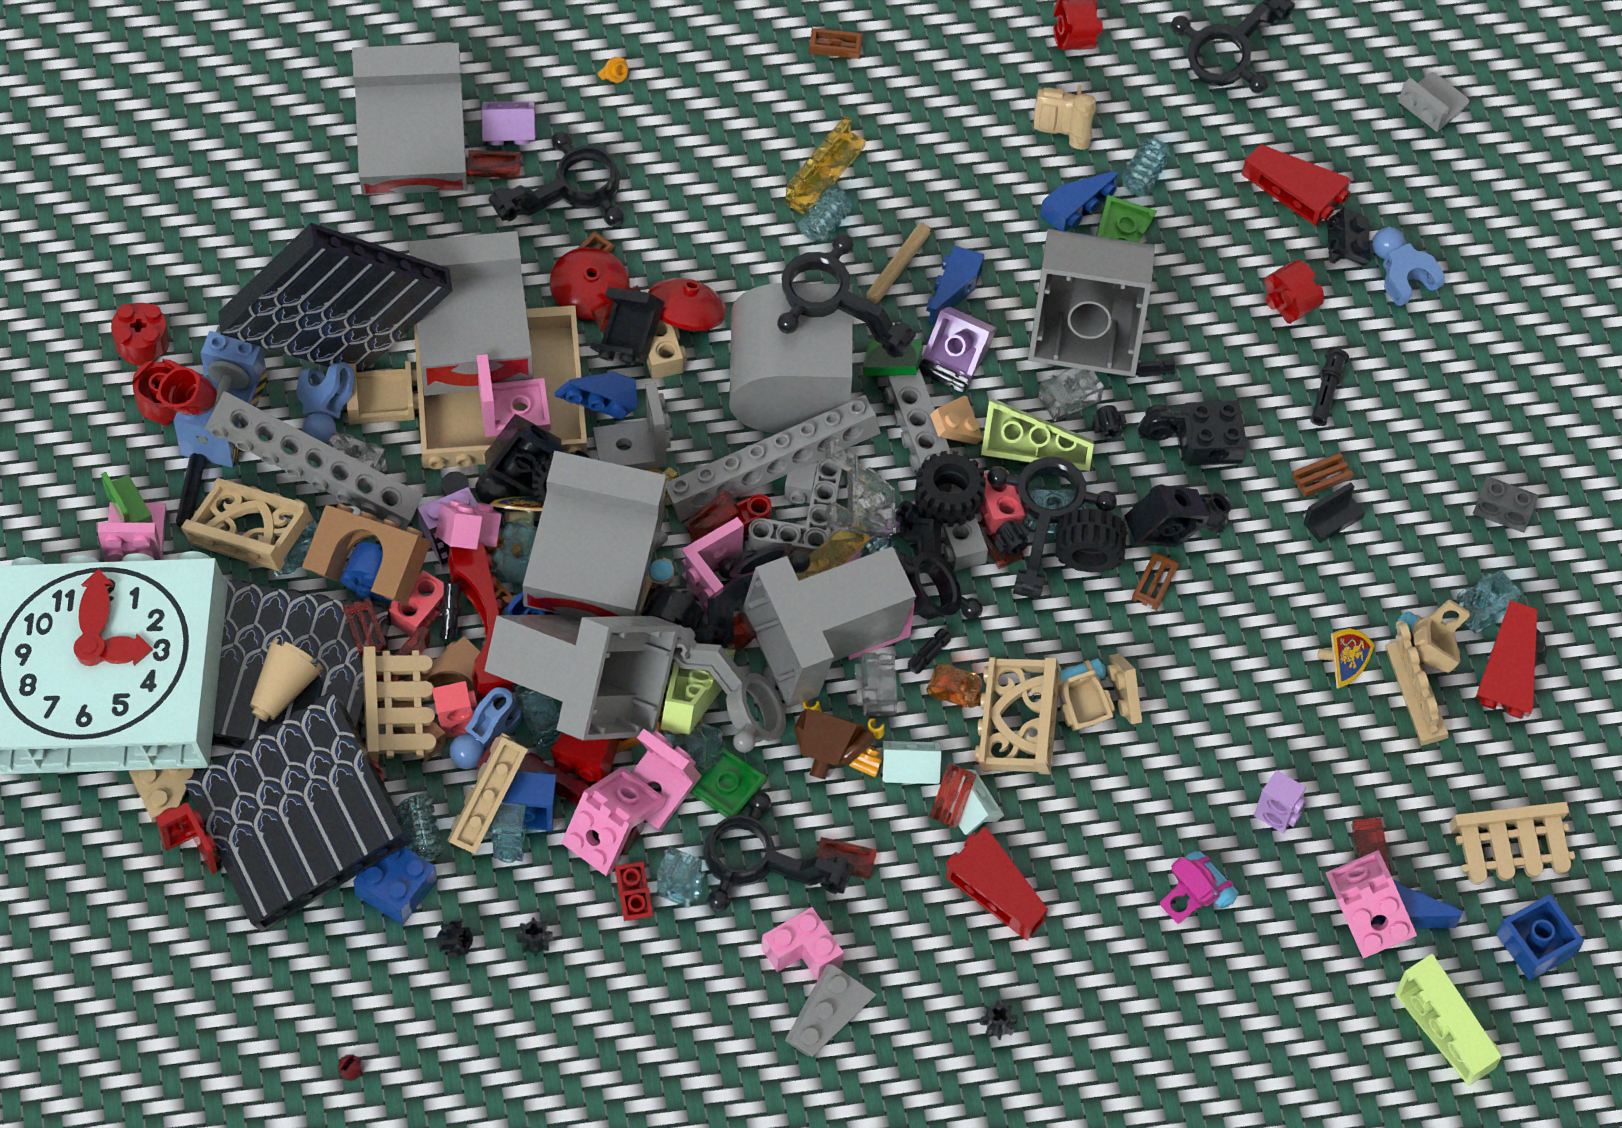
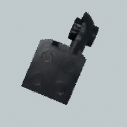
[1138,400,1248,466]
[484,413,592,496]
[1124,484,1231,547]

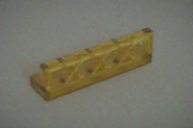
[785,116,866,216]
[795,518,872,581]

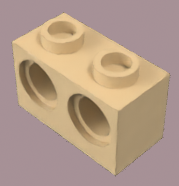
[646,320,687,380]

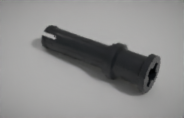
[1310,348,1349,426]

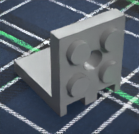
[593,383,671,470]

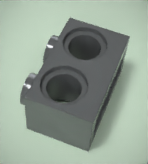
[1473,476,1539,533]

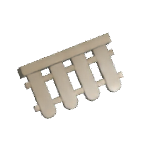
[1385,620,1448,746]
[362,646,436,763]
[448,733,528,854]
[1449,802,1575,885]

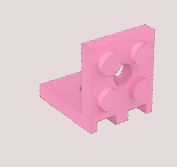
[477,354,551,437]
[98,502,167,562]
[681,517,744,617]
[625,729,702,831]
[561,767,666,876]
[1325,850,1417,959]

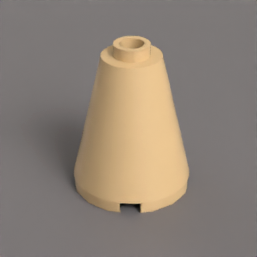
[250,638,323,722]

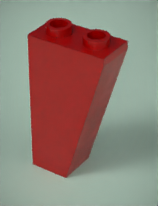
[1241,144,1351,226]
[1475,600,1537,719]
[550,733,621,782]
[946,827,1048,941]

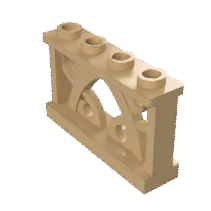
[181,478,314,572]
[975,657,1061,774]

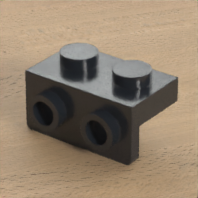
[1327,208,1370,266]

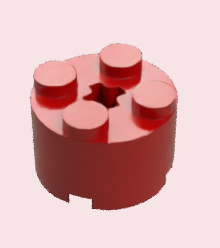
[1053,0,1103,51]
[1264,260,1324,324]
[111,303,169,366]
[133,359,181,425]

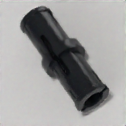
[439,581,462,640]

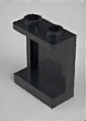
[590,287,665,365]

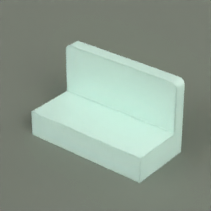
[882,741,941,784]
[937,769,1004,835]

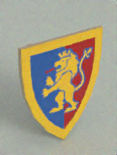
[490,496,544,536]
[1317,628,1375,688]

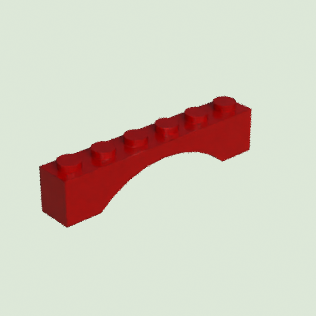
[448,543,516,700]

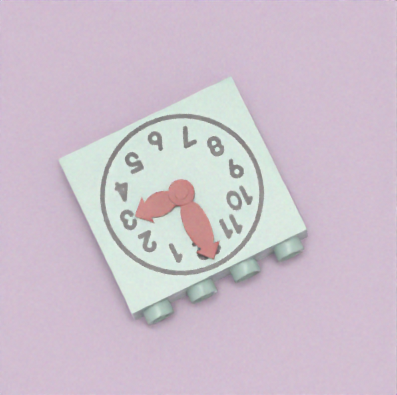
[0,551,228,774]

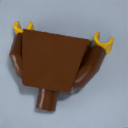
[794,700,885,780]

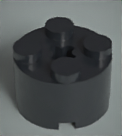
[641,585,703,631]

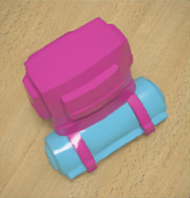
[1160,851,1239,924]

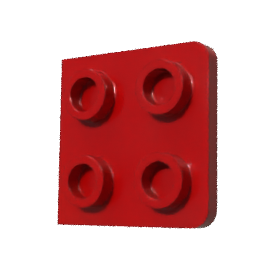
[155,802,219,874]

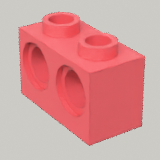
[980,470,1026,535]
[389,570,444,640]
[432,681,478,738]

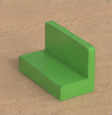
[101,472,153,523]

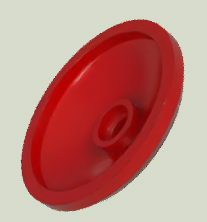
[550,247,630,321]
[648,278,726,331]

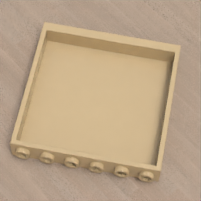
[414,306,587,469]

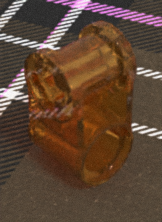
[926,663,982,708]

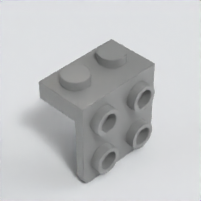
[1398,72,1469,132]

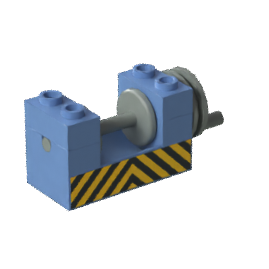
[174,325,268,468]

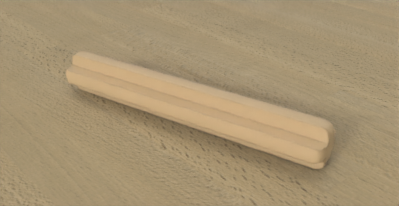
[866,223,931,304]

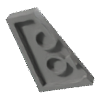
[785,964,877,1057]

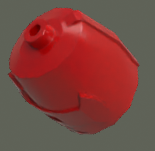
[156,366,217,415]

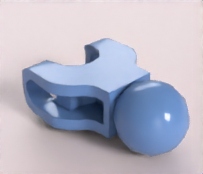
[1373,227,1445,306]
[296,362,354,444]
[450,687,523,769]

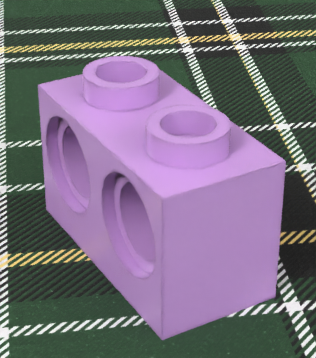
[1254,770,1306,834]

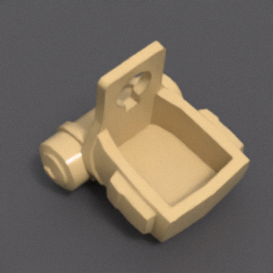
[1034,85,1096,150]

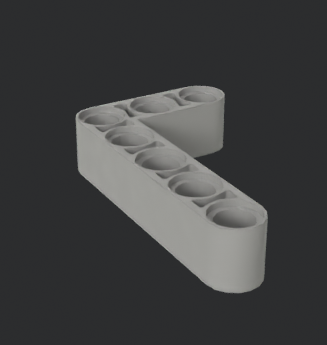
[748,449,846,563]

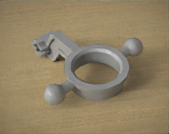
[672,625,786,753]

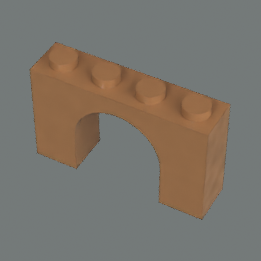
[302,503,431,605]
[378,636,505,762]

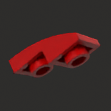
[615,862,653,922]

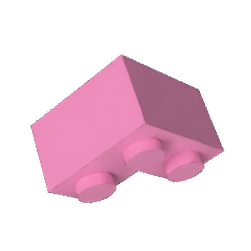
[435,500,502,549]
[762,907,844,981]

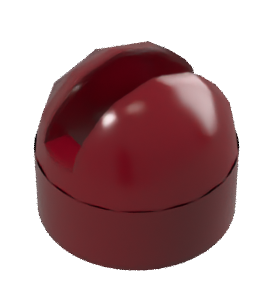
[338,1054,363,1081]

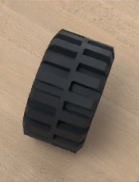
[914,451,986,527]
[1055,508,1127,573]

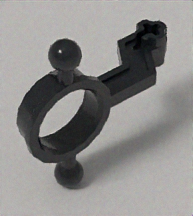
[1170,0,1295,94]
[489,131,624,227]
[777,233,916,358]
[987,457,1117,600]
[894,500,983,620]
[694,543,811,650]
[703,791,854,912]

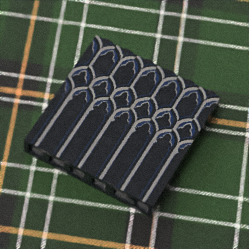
[218,223,453,372]
[212,579,391,749]
[184,692,413,932]

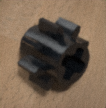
[1092,405,1127,439]
[994,521,1030,556]
[516,917,553,957]
[436,921,473,958]
[980,1001,1018,1040]

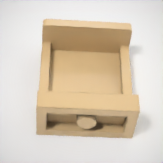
[347,361,419,425]

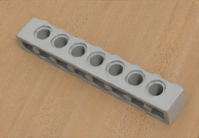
[884,369,988,571]
[204,391,423,530]
[665,395,880,522]

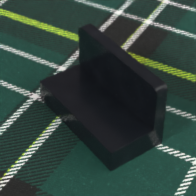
[1303,482,1365,543]

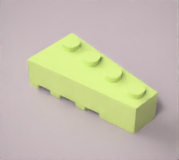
[981,398,1094,471]
[661,649,735,734]
[1395,953,1502,1086]

